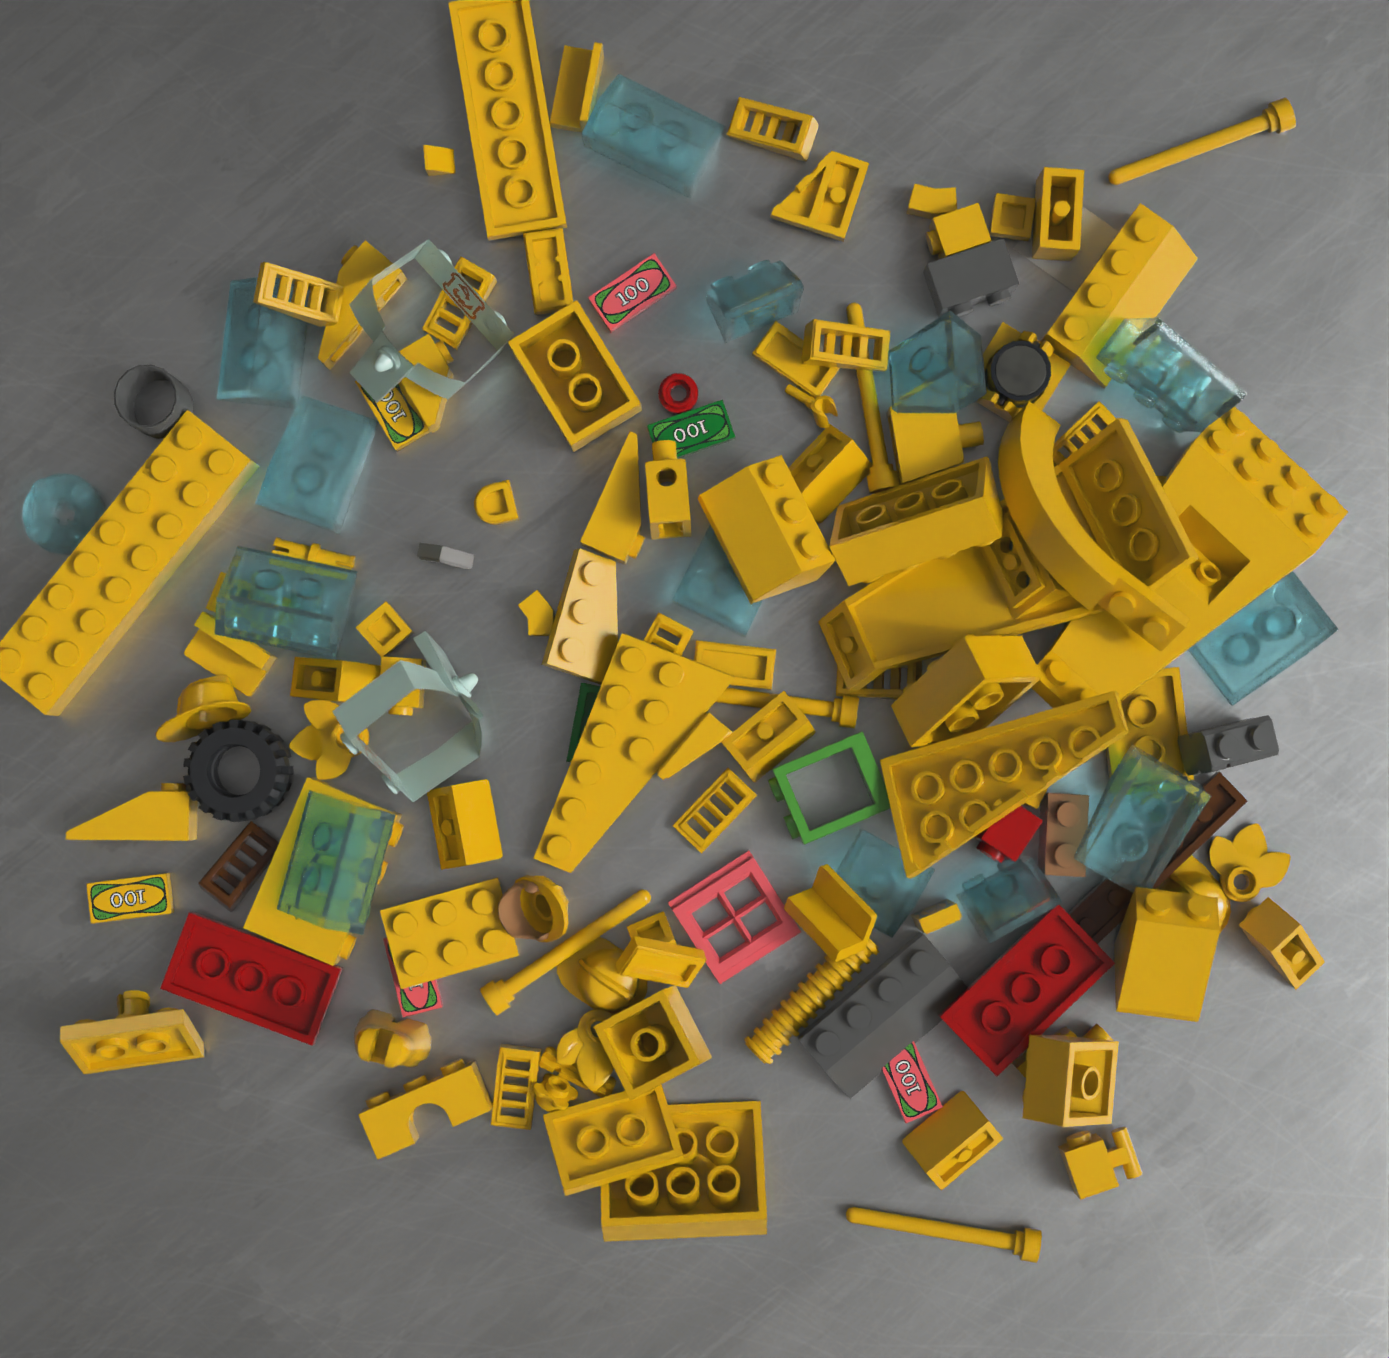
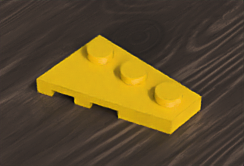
[541,548,618,685]

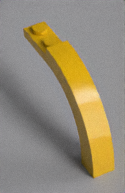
[998,401,1190,652]

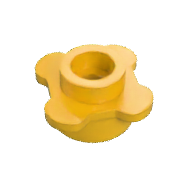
[533,1073,578,1112]

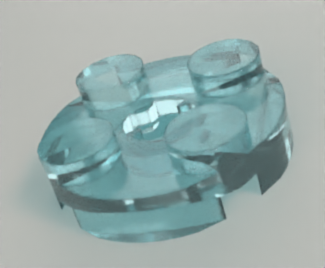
[23,473,107,555]

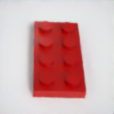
[939,903,1115,1077]
[160,911,343,1046]

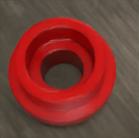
[658,373,698,414]

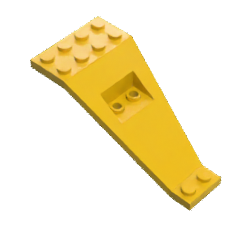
[1031,402,1348,708]
[818,418,1199,691]

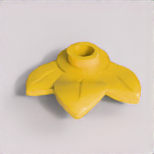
[289,700,370,780]
[1209,823,1291,902]
[556,1009,614,1091]

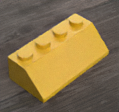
[1041,203,1198,389]
[829,456,1003,586]

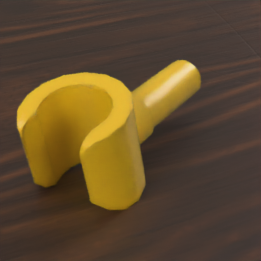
[785,384,838,428]

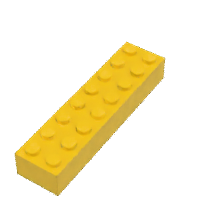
[0,409,260,716]

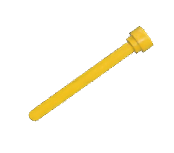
[1108,97,1296,185]
[846,302,900,494]
[716,687,859,729]
[479,889,651,1016]
[846,1207,1042,1263]

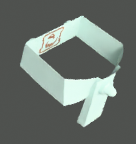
[349,239,514,403]
[332,631,483,802]

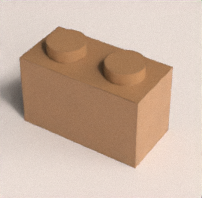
[1037,793,1089,877]

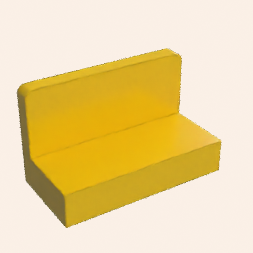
[550,42,604,134]
[788,424,873,524]
[184,611,277,696]
[721,691,816,783]
[427,779,503,870]
[784,864,877,963]
[902,1091,1003,1191]

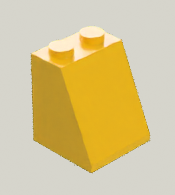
[1114,887,1220,1022]

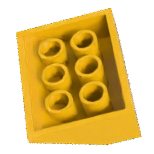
[601,1101,767,1242]

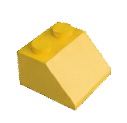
[593,986,712,1100]
[1022,1035,1119,1127]

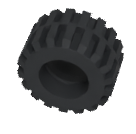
[183,720,294,822]

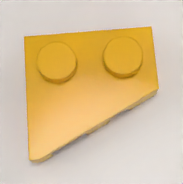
[771,151,869,242]

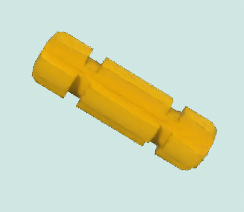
[539,1046,616,1098]

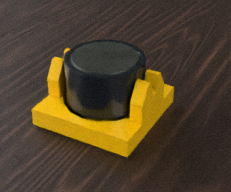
[959,322,1071,423]

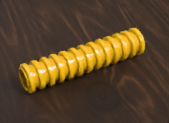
[744,938,880,1065]

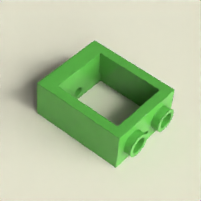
[768,731,890,845]

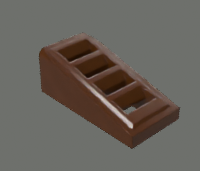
[198,821,279,912]

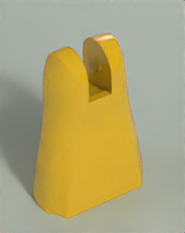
[354,1009,432,1068]

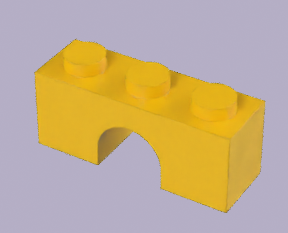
[358,1058,493,1160]

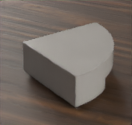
[417,543,475,570]

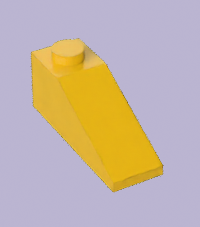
[318,240,407,370]
[580,431,645,565]
[66,783,198,841]

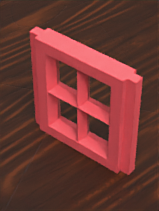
[668,850,801,984]

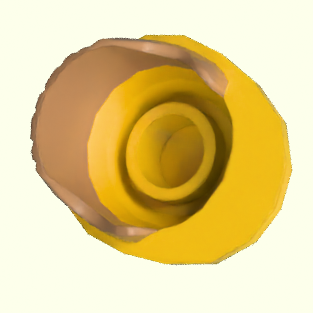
[498,875,569,942]

